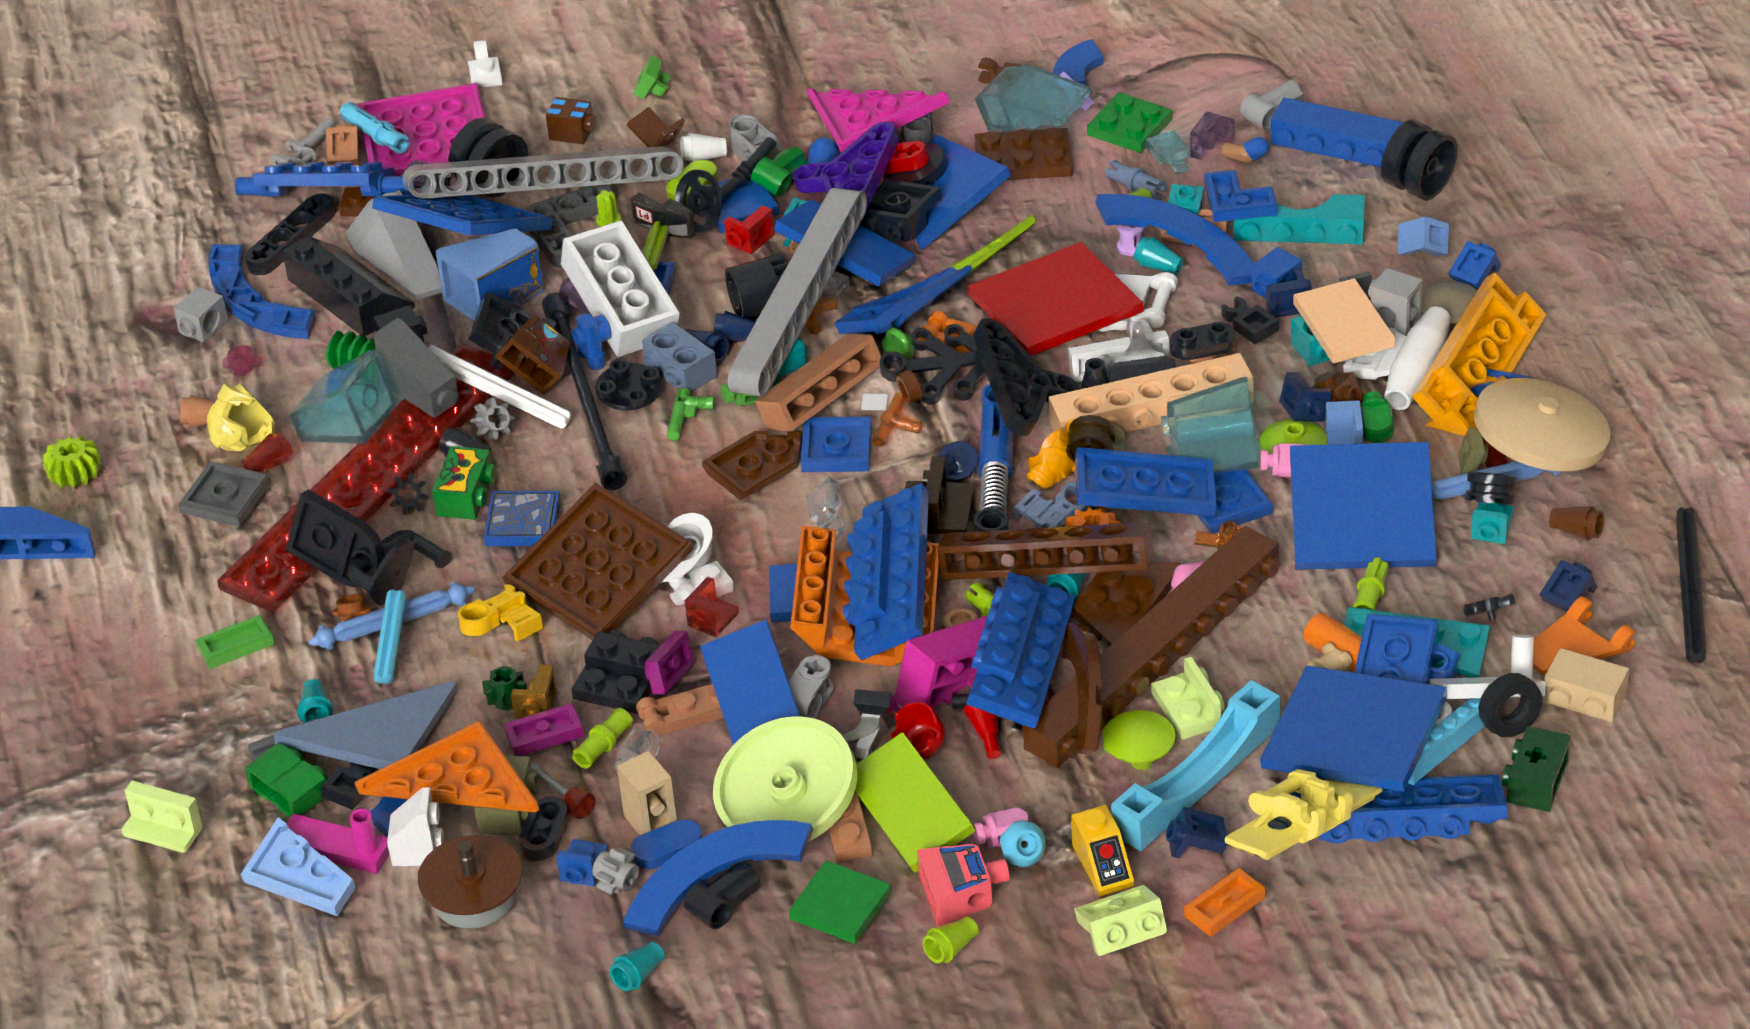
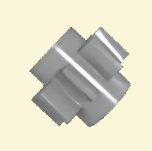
[470,398,515,441]
[592,847,639,895]

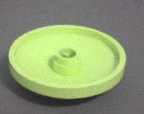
[713,716,857,841]

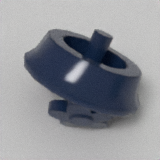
[938,441,978,481]

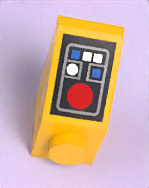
[1071,805,1134,897]

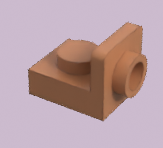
[326,124,361,165]

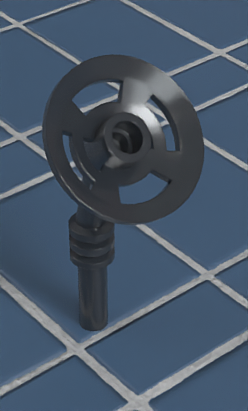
[675,137,777,233]

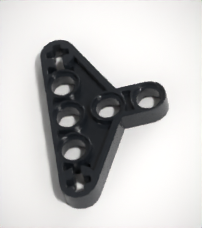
[973,318,1080,436]

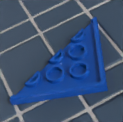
[916,134,1011,250]

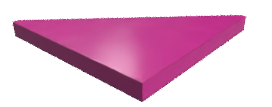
[806,88,950,152]

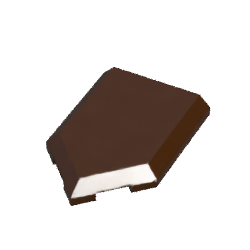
[702,431,802,500]

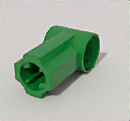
[751,146,808,197]

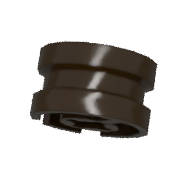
[1066,415,1116,462]

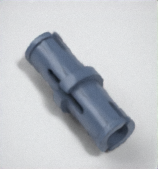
[1105,160,1167,200]

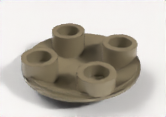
[1421,280,1477,325]

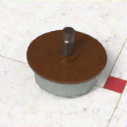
[418,835,523,928]

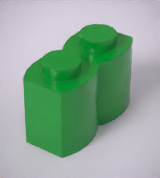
[245,743,327,817]

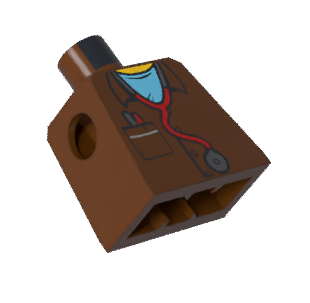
[494,315,570,395]

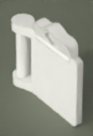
[1098,272,1178,332]

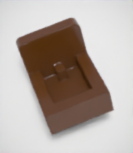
[1311,372,1364,405]

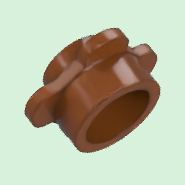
[332,594,372,621]

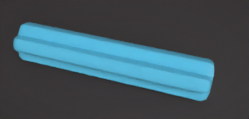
[374,589,406,685]

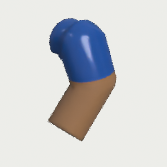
[1221,137,1269,163]

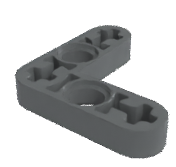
[526,185,612,268]

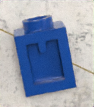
[1448,241,1501,290]
[556,839,609,887]

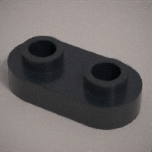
[1170,322,1235,360]
[519,797,569,860]

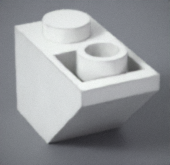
[387,787,444,867]

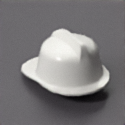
[662,513,713,582]

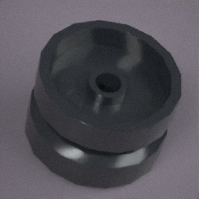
[448,117,529,198]
[1381,119,1458,201]

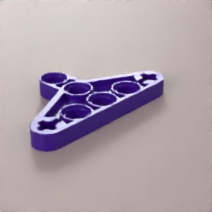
[792,122,899,215]

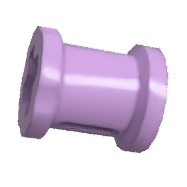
[1116,225,1144,257]

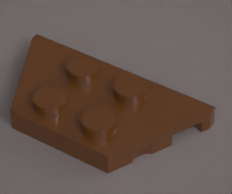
[1072,562,1181,646]

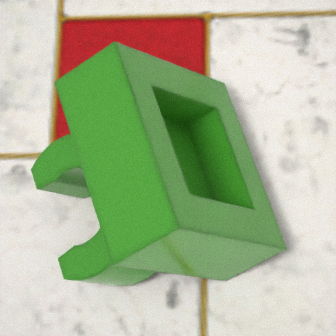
[633,55,671,99]

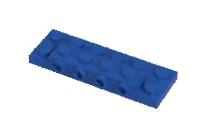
[843,483,929,661]
[966,572,1075,729]
[1276,774,1507,843]

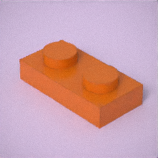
[1184,868,1265,937]

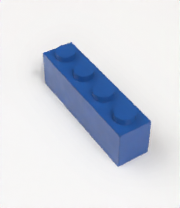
[1271,97,1403,167]

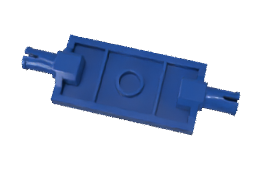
[235,162,415,196]

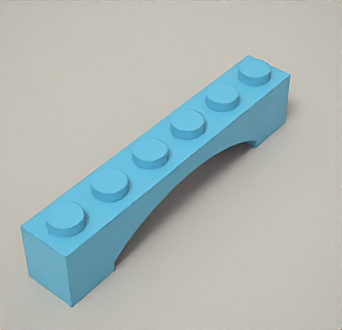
[1111,680,1280,852]

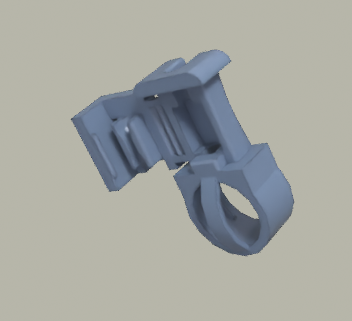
[1014,481,1095,528]

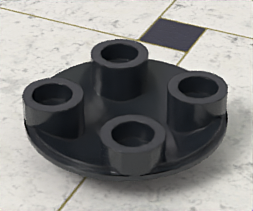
[595,358,662,410]

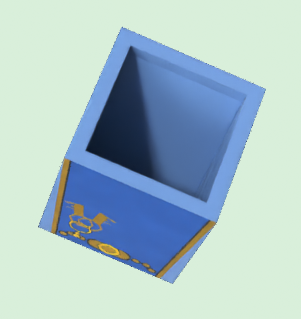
[436,228,544,321]

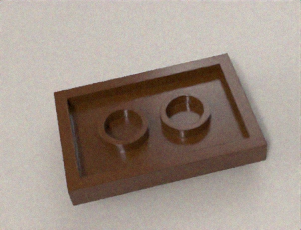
[974,128,1072,180]

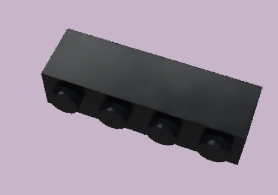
[282,236,415,336]

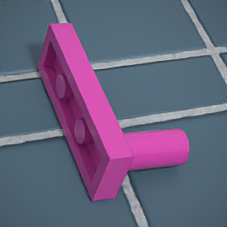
[287,808,390,874]

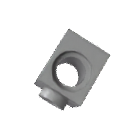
[174,286,228,342]

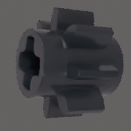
[386,473,429,515]

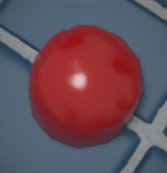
[890,701,946,760]

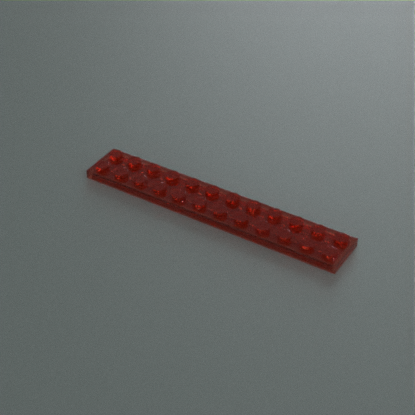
[217,343,515,613]

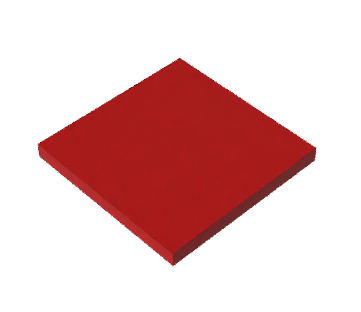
[967,242,1144,356]

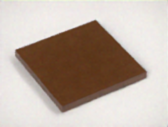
[502,483,694,640]

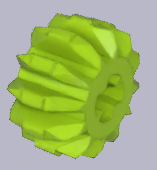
[43,435,101,489]

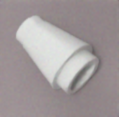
[680,133,727,163]

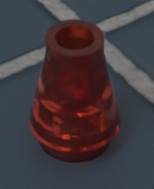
[241,432,293,472]

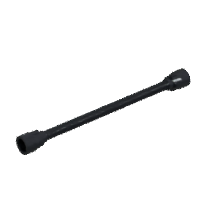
[542,292,627,490]

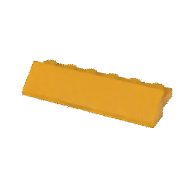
[1412,272,1547,436]

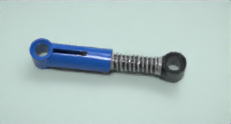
[974,384,1014,531]

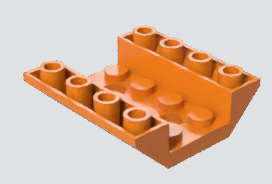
[790,525,939,667]

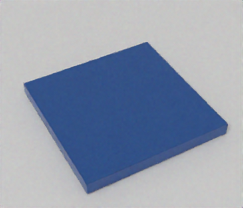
[372,194,553,236]
[1290,442,1437,570]
[1260,665,1447,792]

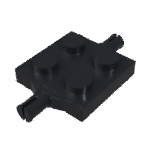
[468,290,532,370]

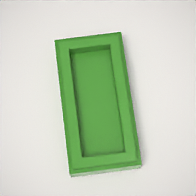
[195,615,274,669]

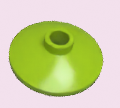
[1260,419,1328,454]

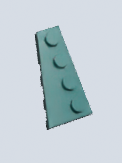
[1344,607,1490,678]

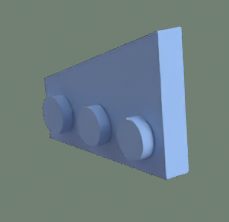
[240,817,356,916]

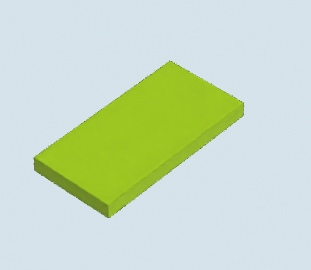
[855,732,976,874]

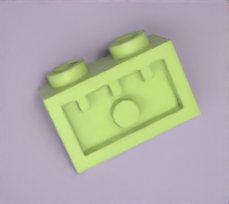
[1151,657,1225,740]
[121,780,203,853]
[1074,885,1167,956]

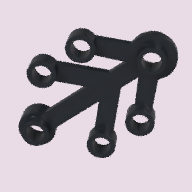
[880,324,986,405]

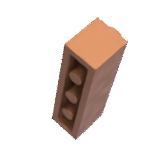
[755,334,881,431]

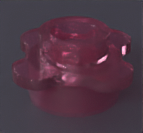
[222,345,262,376]

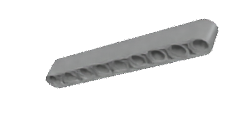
[402,146,684,199]
[728,188,867,397]

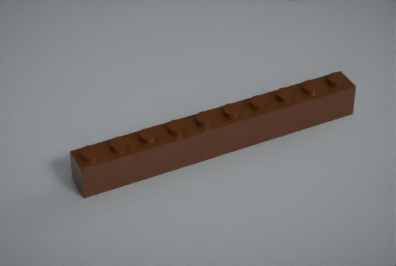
[1023,526,1280,768]

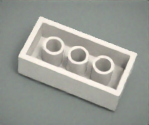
[561,220,679,357]

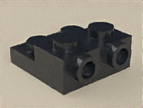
[859,179,942,242]
[571,630,661,714]

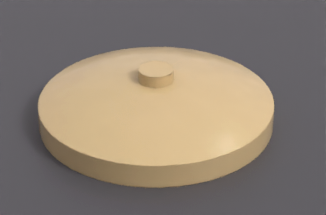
[1474,378,1611,471]

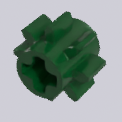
[482,666,527,710]

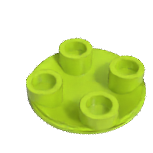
[1102,710,1175,770]

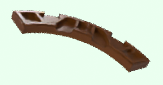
[1062,623,1102,755]

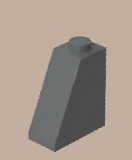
[373,318,459,418]

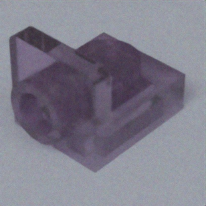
[1190,111,1235,160]

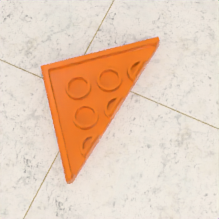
[354,721,539,813]

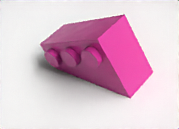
[894,616,987,708]

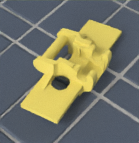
[1225,769,1382,860]

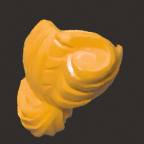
[1027,418,1076,490]

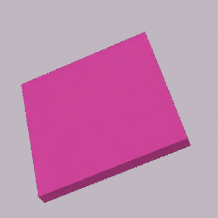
[357,83,485,178]

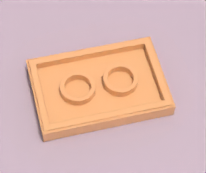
[1293,278,1395,363]

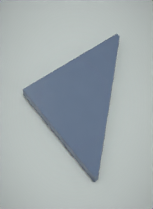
[274,681,457,769]

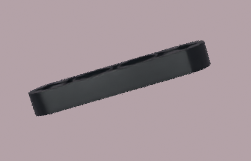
[245,193,335,276]

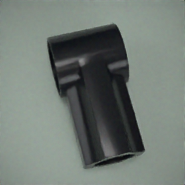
[684,861,761,930]

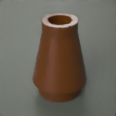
[1549,506,1604,541]

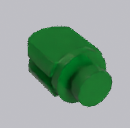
[1360,392,1394,443]

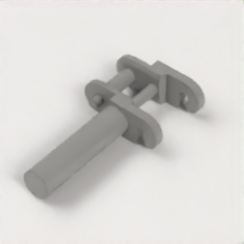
[270,118,335,165]

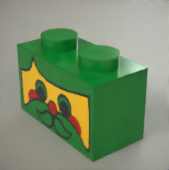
[432,446,497,520]

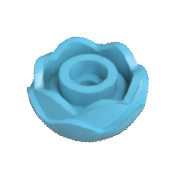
[1000,820,1046,867]

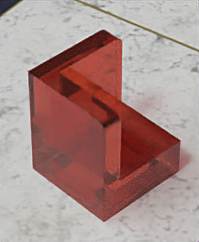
[684,577,739,638]

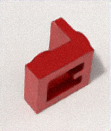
[724,205,775,255]

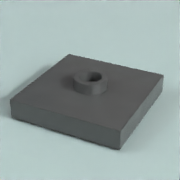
[178,461,271,527]

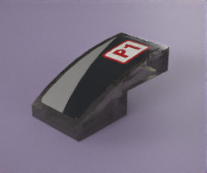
[630,192,696,239]

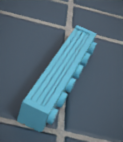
[1408,698,1485,785]

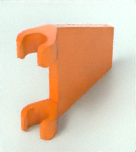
[1533,596,1636,675]

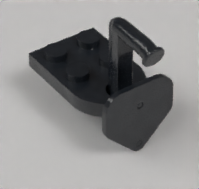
[285,489,452,606]

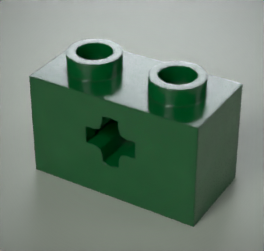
[1502,726,1571,812]

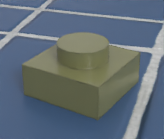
[1458,427,1488,475]

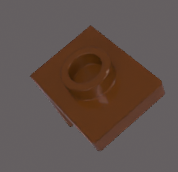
[627,107,685,147]

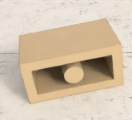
[1543,648,1629,722]
[617,751,677,835]

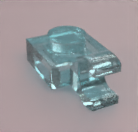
[1146,130,1189,174]

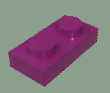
[645,631,695,694]
[503,703,584,756]

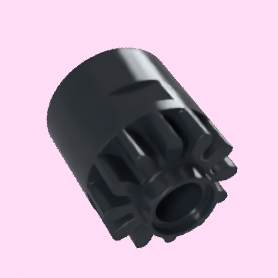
[725,253,788,319]

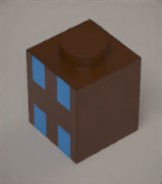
[546,97,596,145]

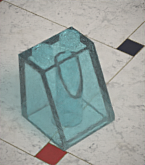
[289,350,398,444]
[1161,377,1259,473]

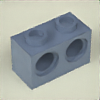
[642,322,717,392]

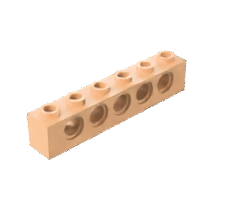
[1048,353,1254,433]

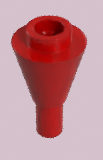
[963,704,1001,759]

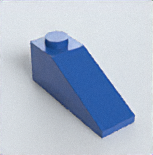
[0,506,96,559]

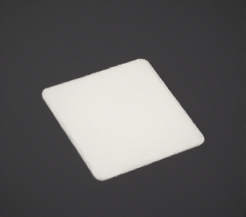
[861,393,888,410]

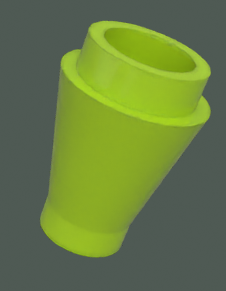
[922,916,979,964]

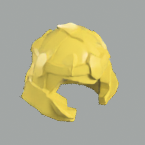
[207,383,276,452]

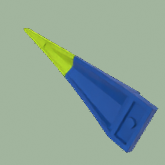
[834,215,1037,334]

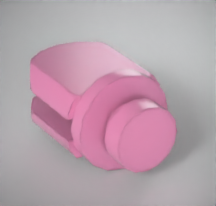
[1260,444,1306,478]
[972,807,1029,848]

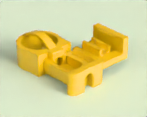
[457,584,543,642]

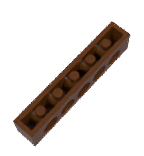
[937,522,1155,580]

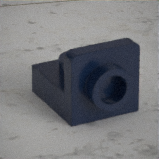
[1266,268,1312,318]
[1279,372,1332,422]
[1539,560,1597,612]
[1166,807,1228,858]

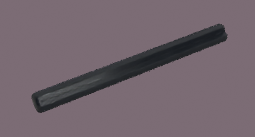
[1676,507,1706,663]

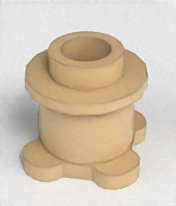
[1307,643,1352,672]

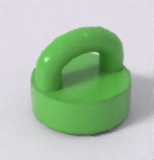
[882,327,915,360]

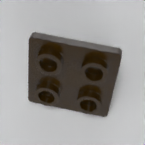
[905,456,974,534]

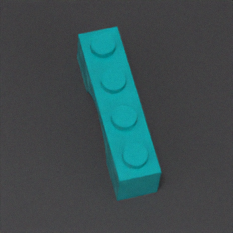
[1234,194,1365,245]

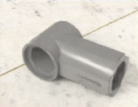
[1240,79,1304,131]

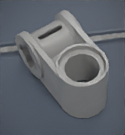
[730,114,782,161]
[788,655,834,719]

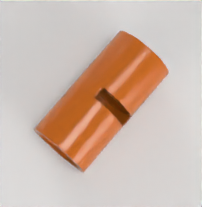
[1303,612,1362,673]

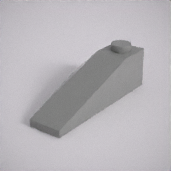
[345,190,442,300]

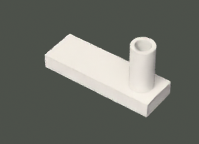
[1068,319,1170,382]
[1429,634,1546,699]

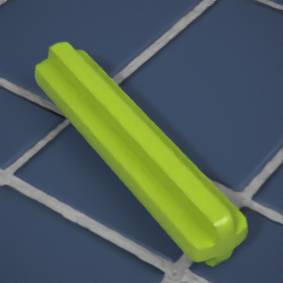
[642,221,669,272]

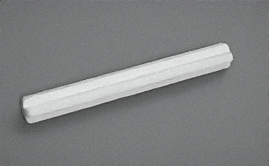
[428,345,572,429]

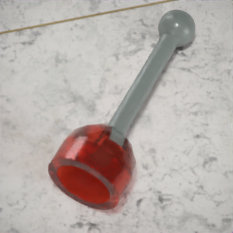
[531,763,596,819]

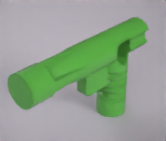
[667,387,715,440]

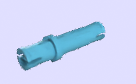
[340,102,410,154]

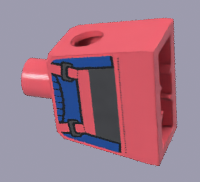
[917,844,1010,926]

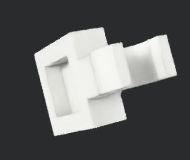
[468,40,502,89]
[669,561,733,605]

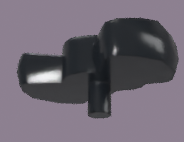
[1463,593,1516,621]

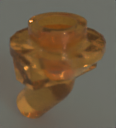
[1194,521,1241,550]

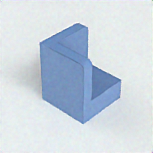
[1397,216,1449,257]
[1325,401,1363,445]

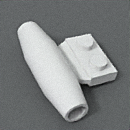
[1343,306,1451,410]

